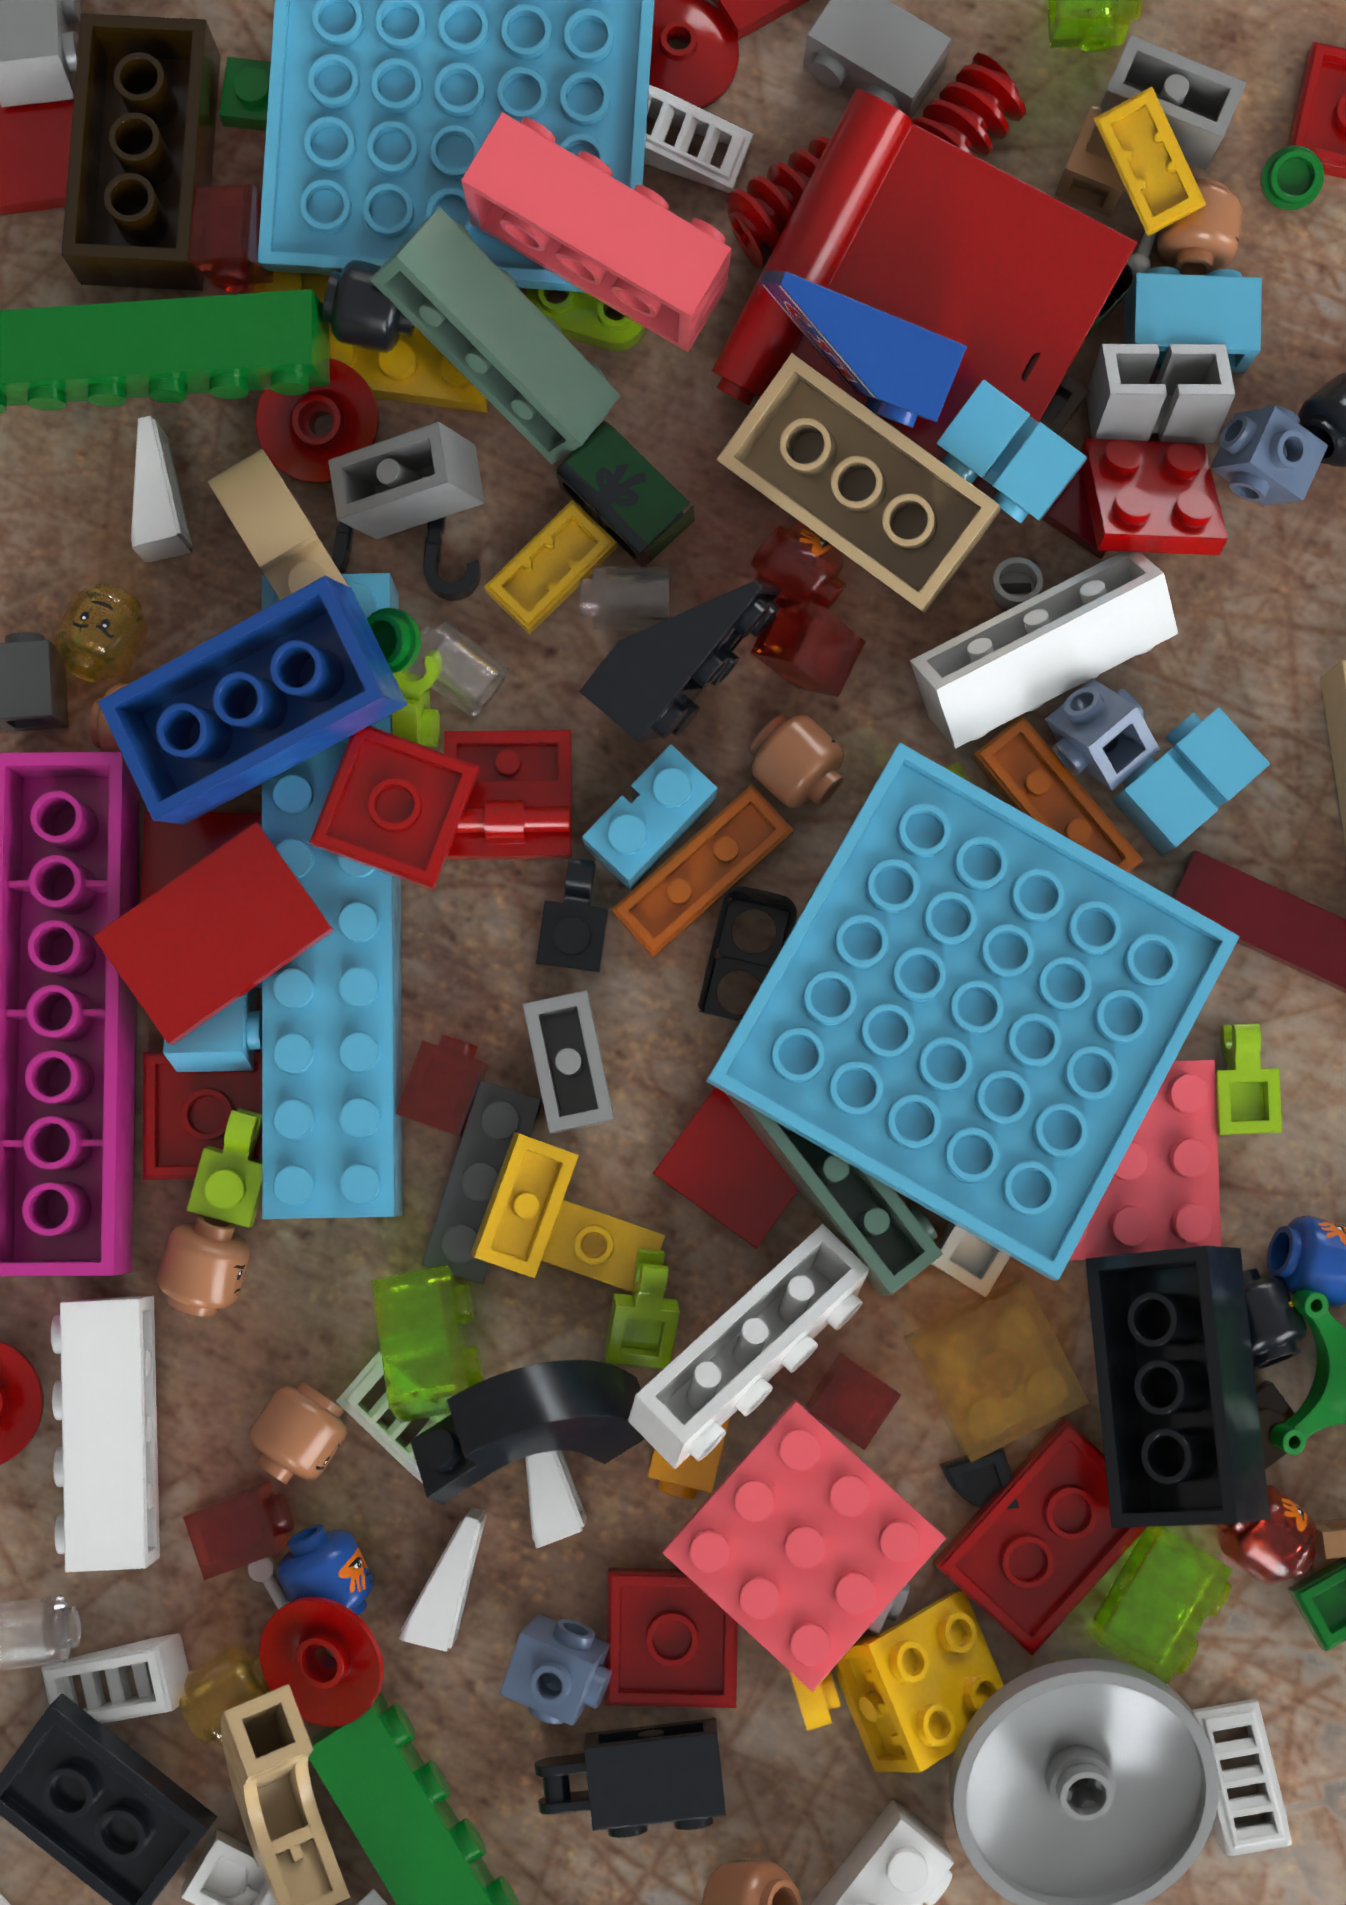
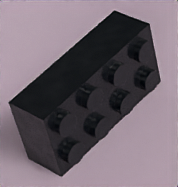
[1085,1246,1271,1528]

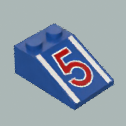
[759,270,967,428]

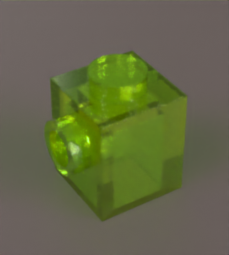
[1047,0,1142,52]

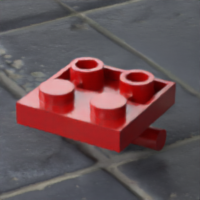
[444,730,572,860]

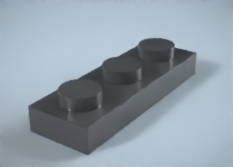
[421,1080,542,1284]

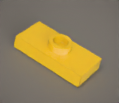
[1093,86,1206,237]
[484,500,617,635]
[541,1199,666,1293]

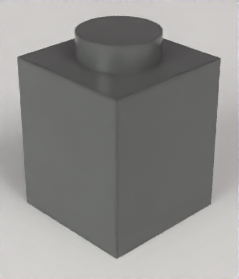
[0,632,69,732]

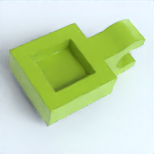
[392,650,442,749]
[1215,1024,1282,1135]
[186,1107,262,1228]
[603,1248,680,1369]

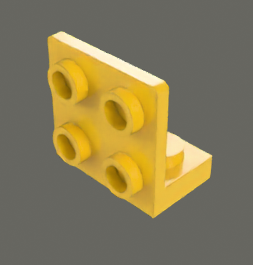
[833,1590,1004,1773]

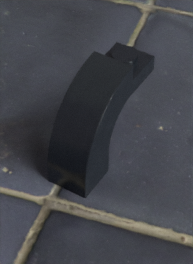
[410,1360,645,1504]

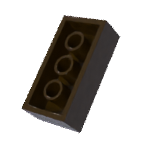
[61,13,221,291]

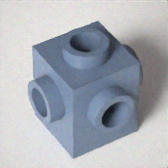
[1211,405,1328,506]
[1045,678,1160,791]
[499,1614,612,1726]

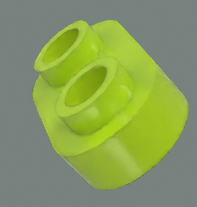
[526,288,647,351]

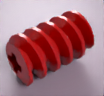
[912,52,1026,157]
[726,136,830,268]

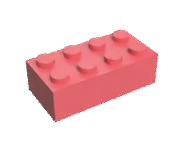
[461,112,732,353]

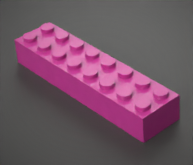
[0,752,140,1276]

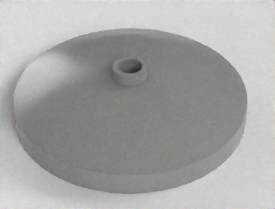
[949,1658,1219,1905]

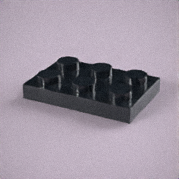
[0,1693,218,1905]

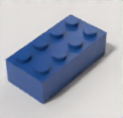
[98,576,408,825]

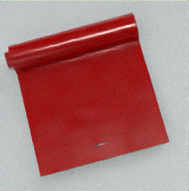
[712,89,1138,499]

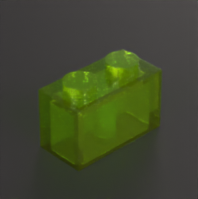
[371,1265,485,1423]
[1086,1526,1233,1685]

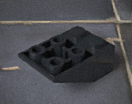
[579,580,783,742]

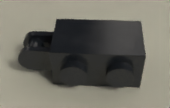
[534,1718,726,1838]

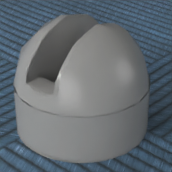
[991,557,1043,611]

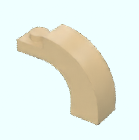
[208,449,349,600]
[221,1684,350,1905]

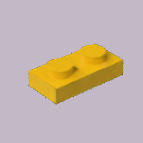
[470,1132,579,1278]

